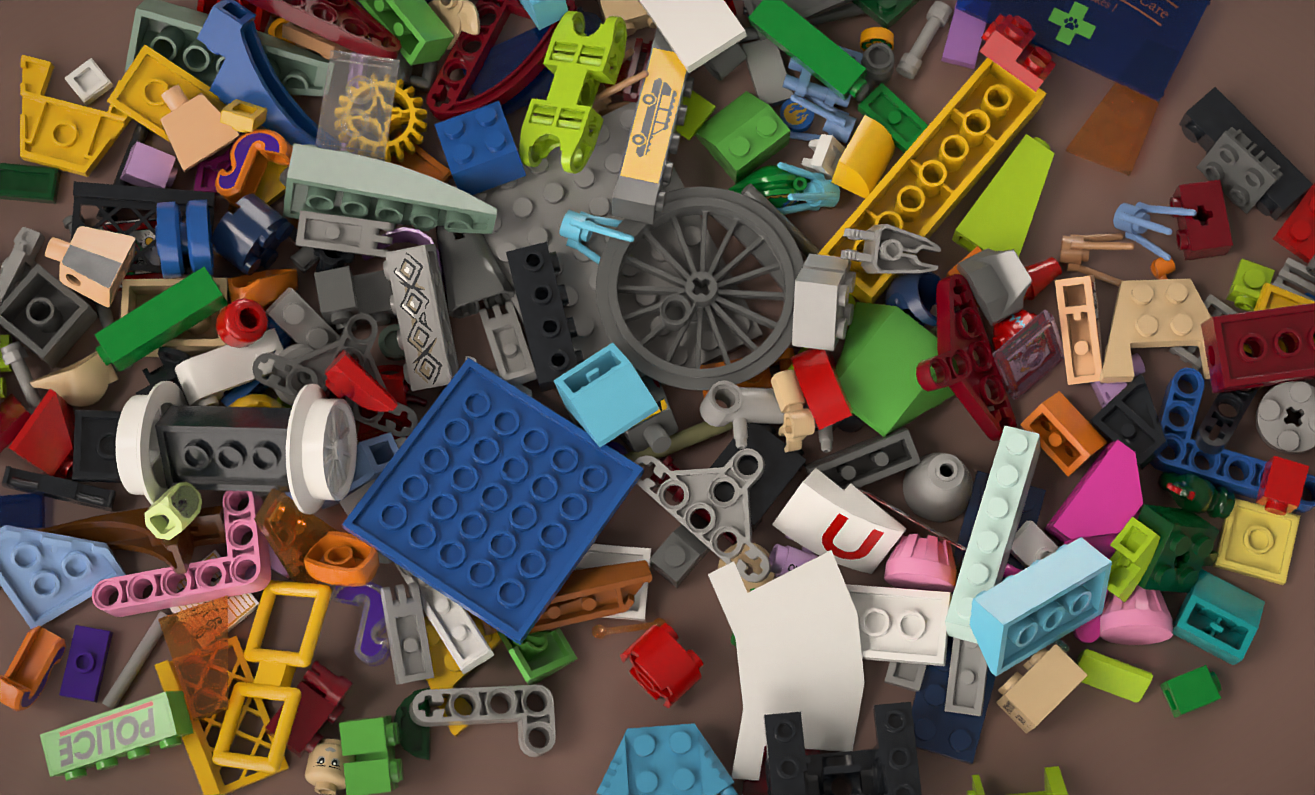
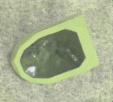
[145,482,202,540]

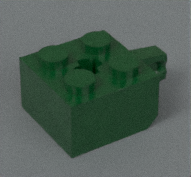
[1137,504,1220,593]

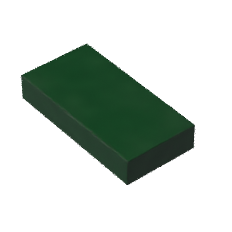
[0,163,61,204]

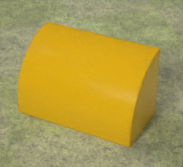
[831,115,895,199]

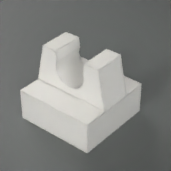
[801,134,845,180]

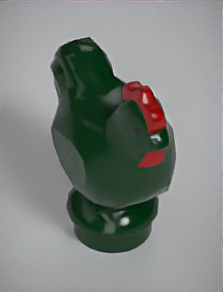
[1158,472,1235,519]

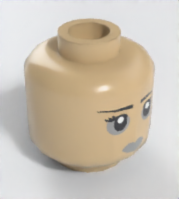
[305,738,356,795]

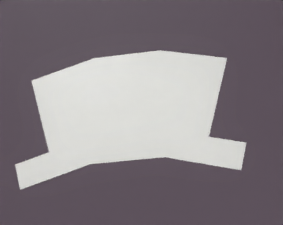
[708,550,865,781]

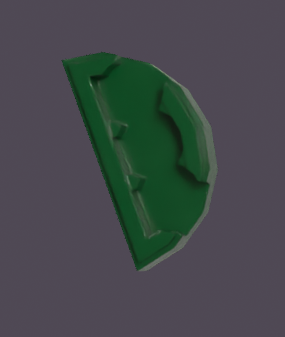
[394,687,431,761]

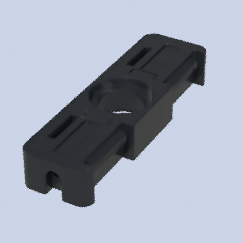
[2,466,116,512]

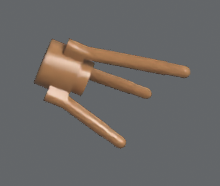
[592,48,649,116]
[1059,233,1135,287]

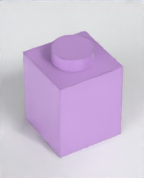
[120,141,178,189]

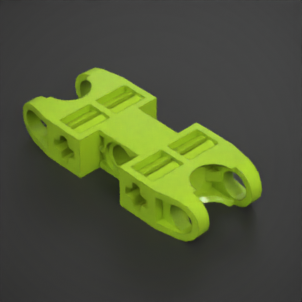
[519,11,627,174]

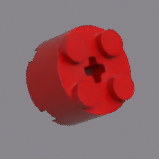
[620,623,704,708]

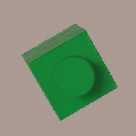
[1160,665,1222,718]

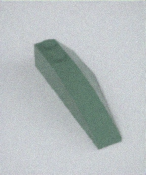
[125,0,336,96]
[283,143,498,234]

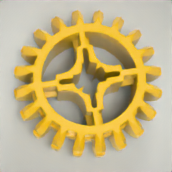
[334,74,427,163]

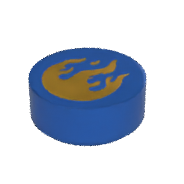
[780,97,814,133]

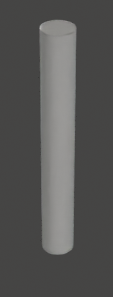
[102,611,172,710]

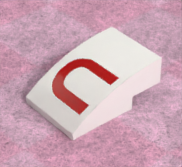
[772,468,906,574]

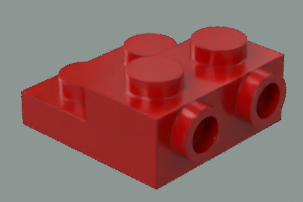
[979,13,1056,92]

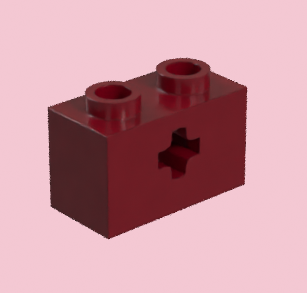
[1169,179,1233,261]

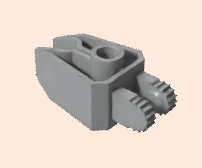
[840,224,941,274]

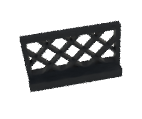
[71,181,216,275]

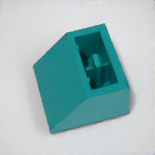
[1173,569,1265,665]

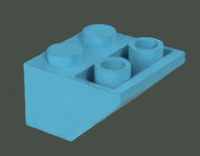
[554,343,659,447]

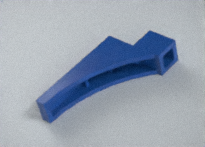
[197,0,341,151]

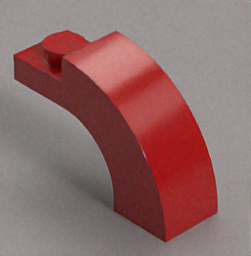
[791,348,853,430]

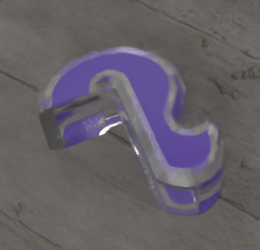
[331,581,393,666]

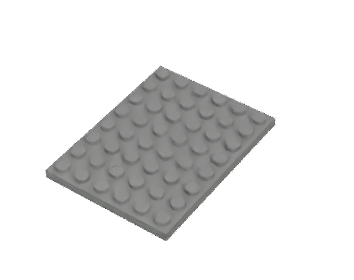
[456,102,763,428]

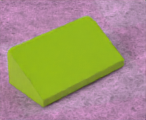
[1076,649,1153,703]

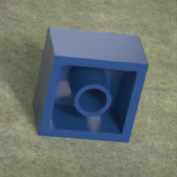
[434,101,527,195]

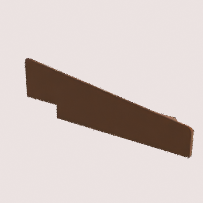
[482,560,652,636]

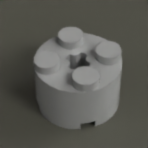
[1256,381,1315,454]

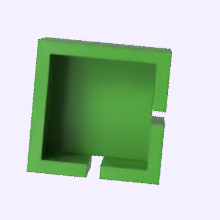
[339,715,404,795]

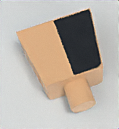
[45,226,136,308]

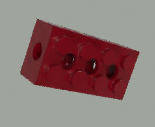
[1201,303,1315,393]

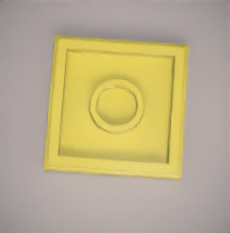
[1213,498,1301,585]

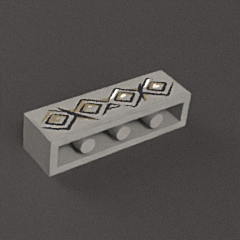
[383,244,459,391]

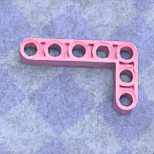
[92,491,271,617]

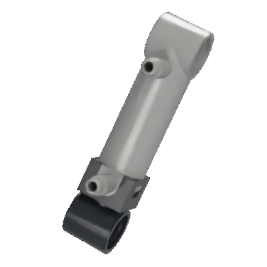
[700,380,865,453]

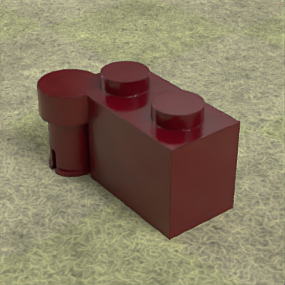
[265,660,354,758]

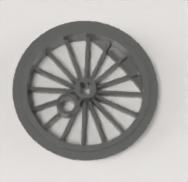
[596,187,804,390]

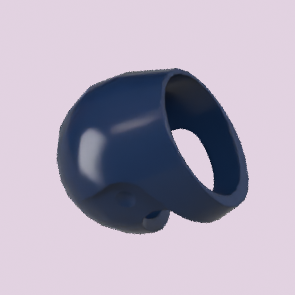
[885,272,941,326]

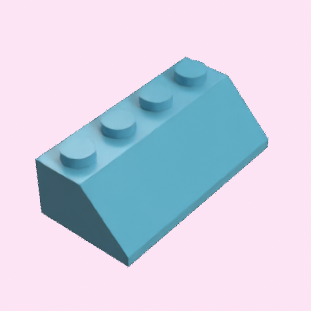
[969,537,1112,676]

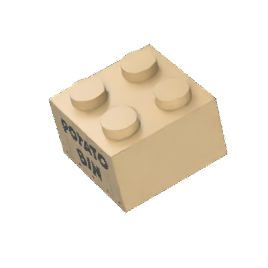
[996,644,1088,734]

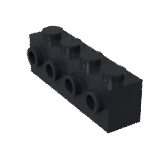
[506,242,584,392]

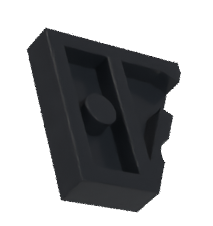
[1091,374,1168,470]

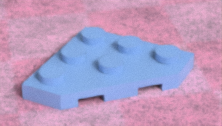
[0,525,126,629]

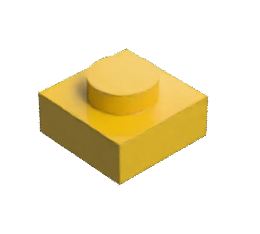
[220,99,267,133]

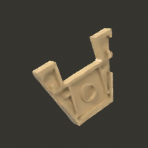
[1099,278,1211,383]

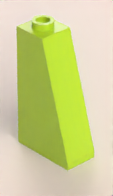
[952,134,1055,257]

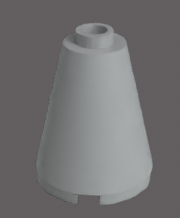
[902,452,973,523]

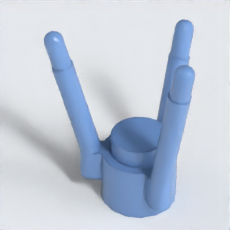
[790,94,857,144]
[1113,202,1197,261]

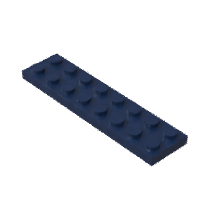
[912,471,1046,764]

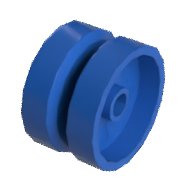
[155,199,214,279]

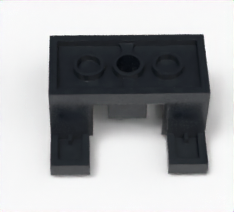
[763,702,922,795]

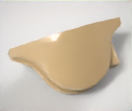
[30,351,119,407]

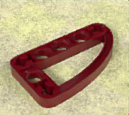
[426,0,578,121]

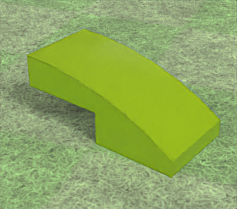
[1107,517,1160,602]

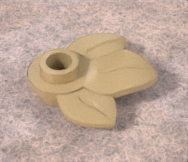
[428,0,480,50]

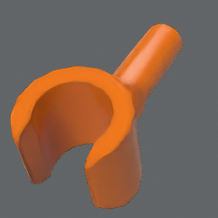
[1150,257,1176,280]

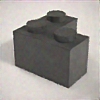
[314,266,397,333]

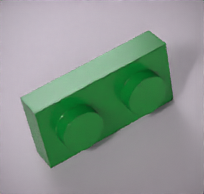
[857,83,929,153]

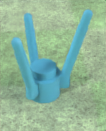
[777,162,840,215]
[559,210,635,265]

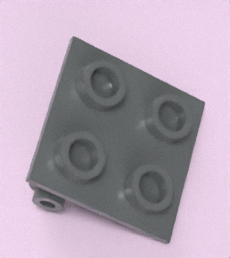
[1196,127,1283,214]

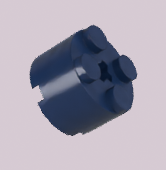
[211,194,294,276]

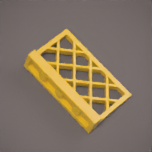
[154,635,289,795]

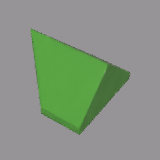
[498,628,578,685]

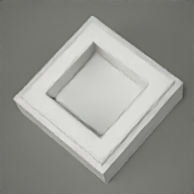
[64,58,114,106]

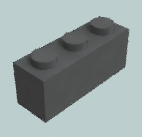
[804,427,921,490]

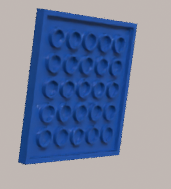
[342,358,644,645]

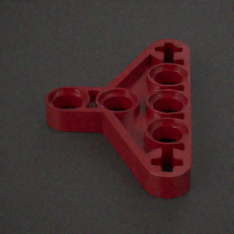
[246,0,401,65]
[916,274,1017,441]

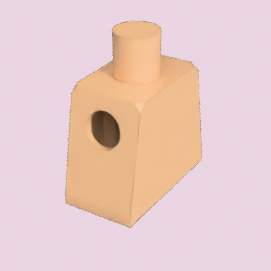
[160,84,240,173]

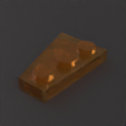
[254,488,339,584]
[158,595,228,722]

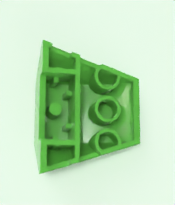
[836,302,958,437]

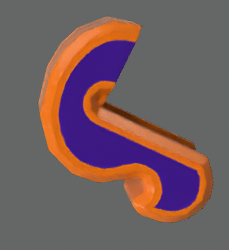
[215,129,293,208]
[0,626,66,712]

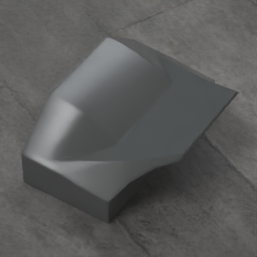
[957,248,1033,326]

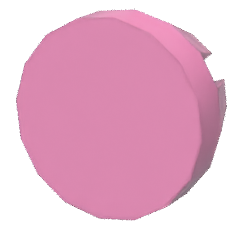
[884,534,957,593]
[1100,585,1173,645]

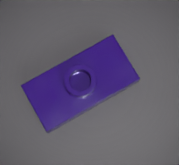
[59,625,113,703]

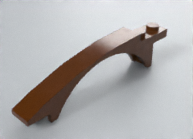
[0,506,226,590]

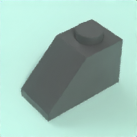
[650,512,723,588]

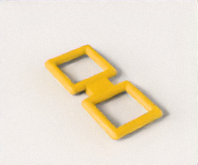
[212,580,332,773]

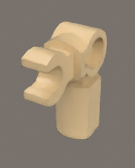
[771,370,815,453]

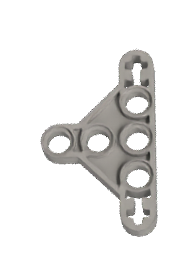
[634,448,771,583]

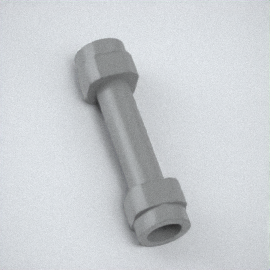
[896,1,952,79]
[0,341,42,415]

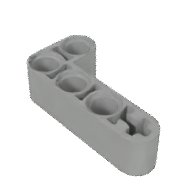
[409,685,556,757]

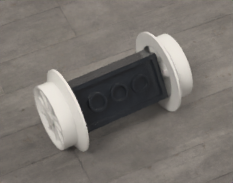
[116,381,357,514]

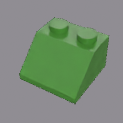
[695,91,791,184]

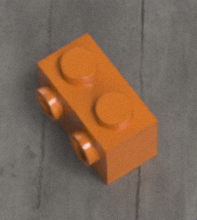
[1020,391,1108,477]

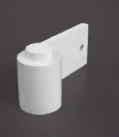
[175,328,284,406]

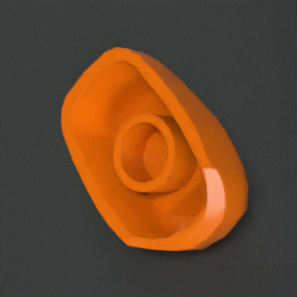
[228,269,299,311]
[304,531,380,587]

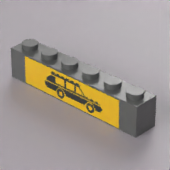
[612,28,698,224]

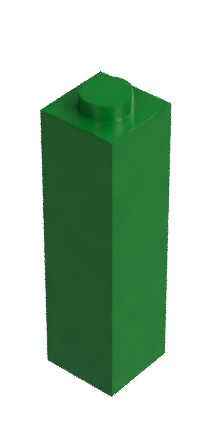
[748,0,867,101]
[94,266,229,372]

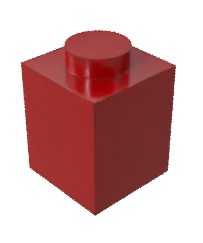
[1255,456,1309,515]

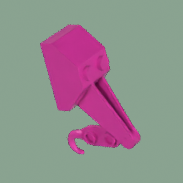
[1003,440,1143,643]

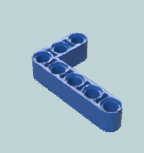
[1150,367,1315,513]

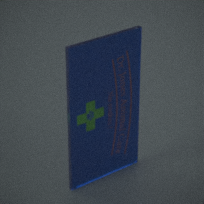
[956,0,1211,102]

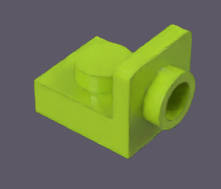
[1226,258,1275,311]

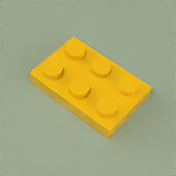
[107,44,227,144]

